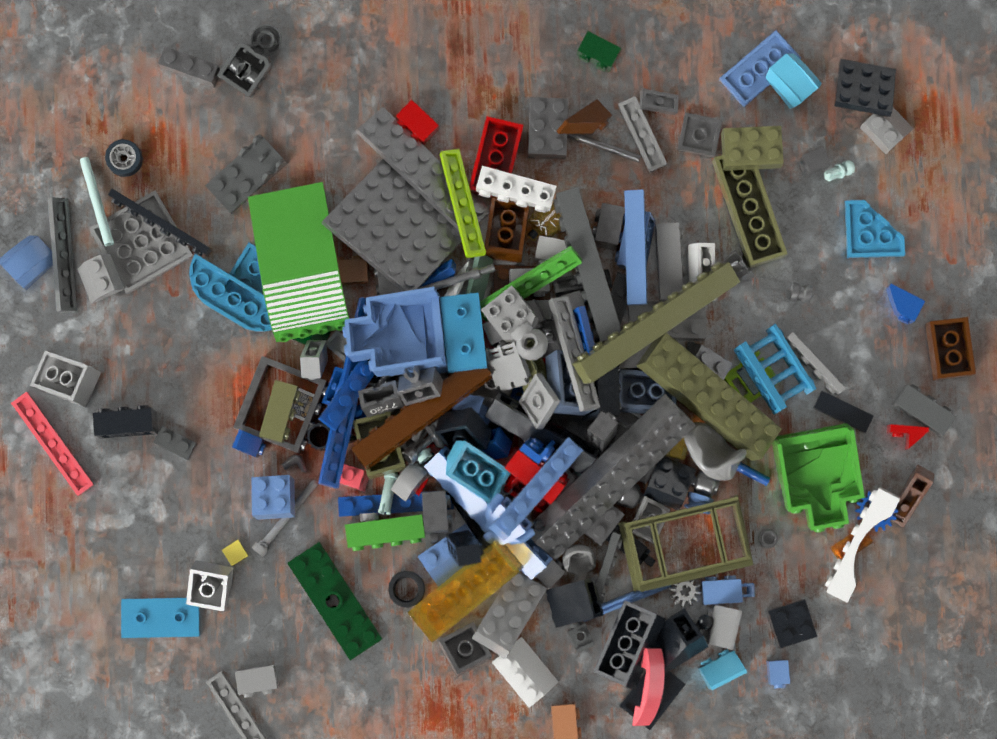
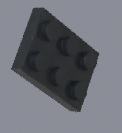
[619,671,686,730]

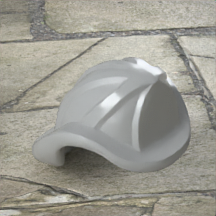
[684,422,747,481]

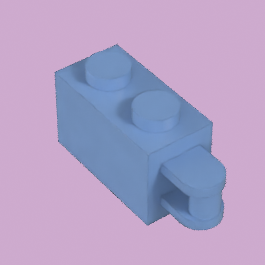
[701,575,755,605]

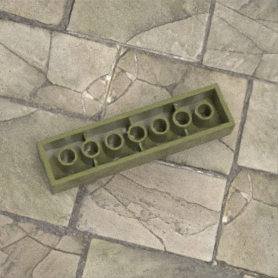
[636,333,782,461]

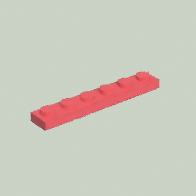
[11,392,94,496]

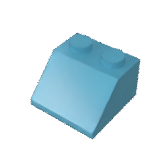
[698,649,747,690]

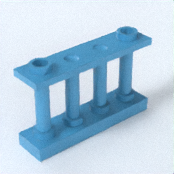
[733,324,817,415]

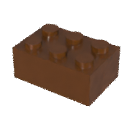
[484,197,530,263]
[925,317,976,381]

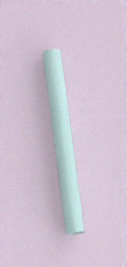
[80,157,114,246]

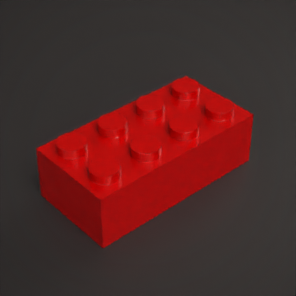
[469,116,524,199]

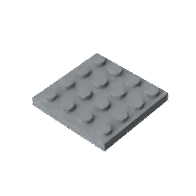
[89,190,194,294]

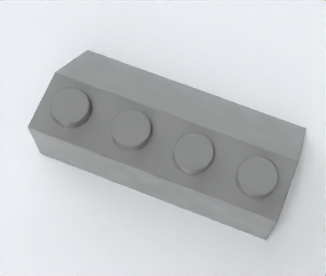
[628,301,706,341]

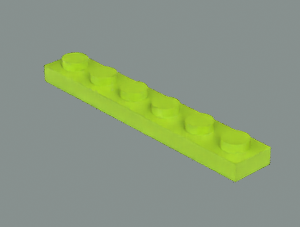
[440,149,486,258]

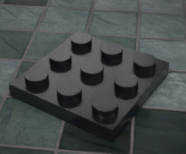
[834,59,896,117]

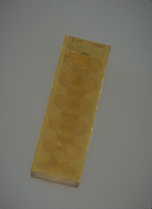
[407,540,524,643]

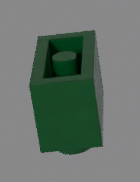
[577,31,621,72]

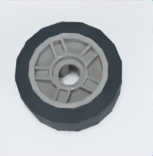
[105,139,143,177]

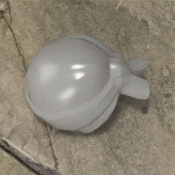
[563,544,596,582]

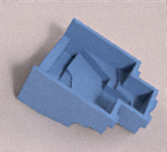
[343,287,448,377]

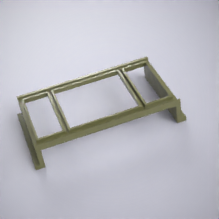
[618,495,754,592]

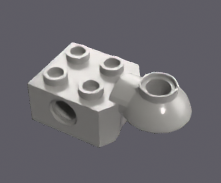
[481,286,548,360]

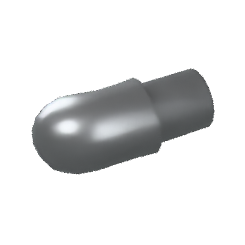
[281,455,307,473]

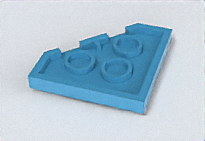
[844,200,905,258]

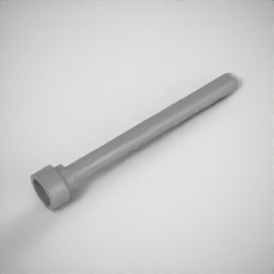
[252,480,318,557]

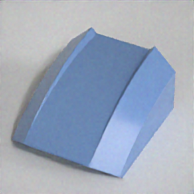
[0,235,53,290]

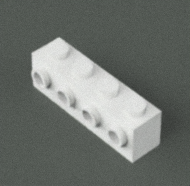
[476,166,557,213]

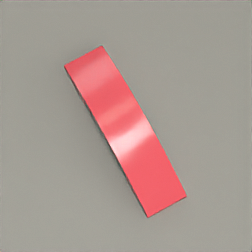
[632,648,665,726]

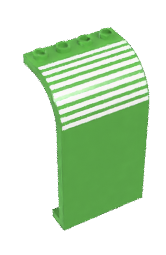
[248,182,350,342]

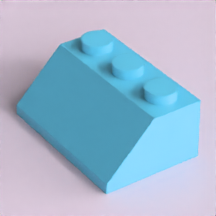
[445,441,510,503]

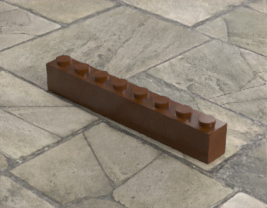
[352,368,492,470]

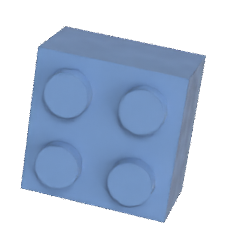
[252,475,295,520]

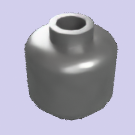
[690,471,720,498]
[616,484,643,508]

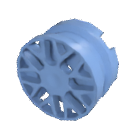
[684,492,714,515]

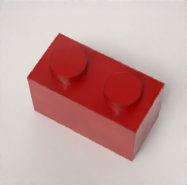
[396,99,439,145]

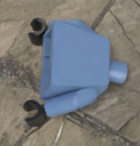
[484,483,545,545]

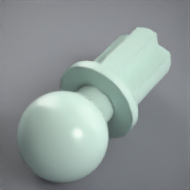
[824,160,855,181]

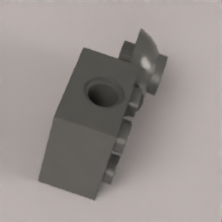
[217,24,282,98]

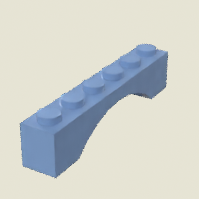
[489,437,583,541]

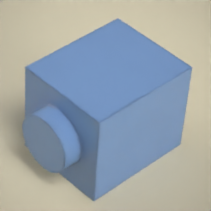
[766,660,790,688]

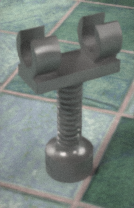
[402,418,446,464]

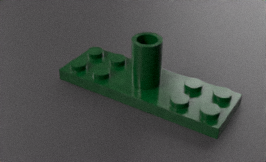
[287,542,383,661]

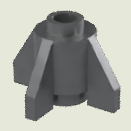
[724,250,755,281]

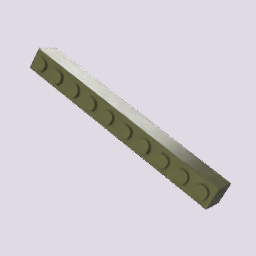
[572,262,740,384]

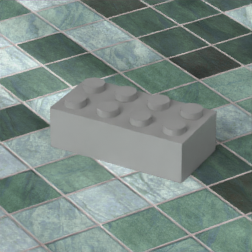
[472,569,547,658]

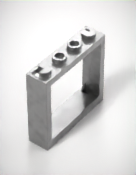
[233,356,328,453]

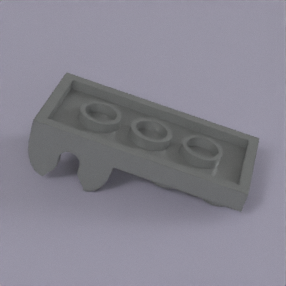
[205,134,287,214]

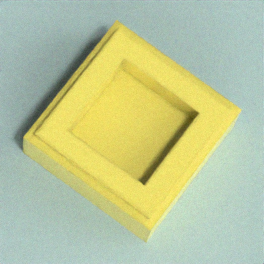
[222,540,249,566]

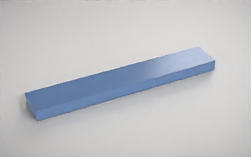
[624,189,647,306]

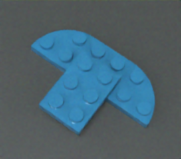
[189,242,272,332]

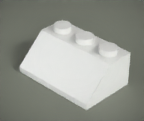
[492,637,558,708]

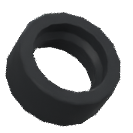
[388,571,425,608]

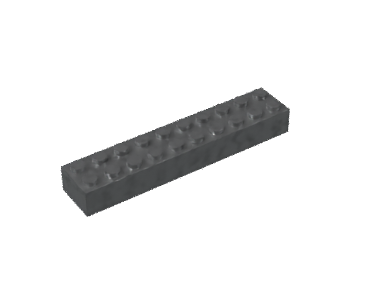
[531,394,696,560]

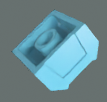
[766,53,822,109]

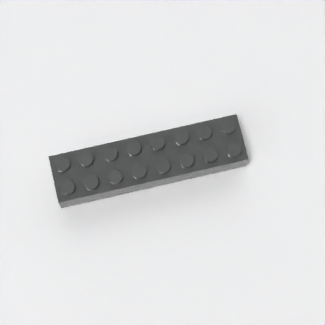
[553,187,622,343]

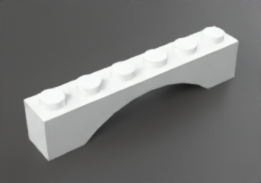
[825,487,900,603]

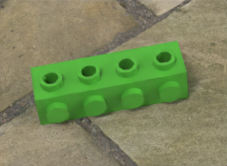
[345,514,426,551]

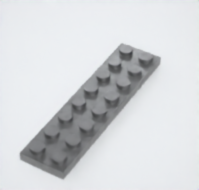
[356,107,490,231]

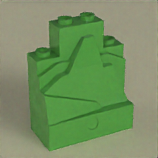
[772,423,865,532]

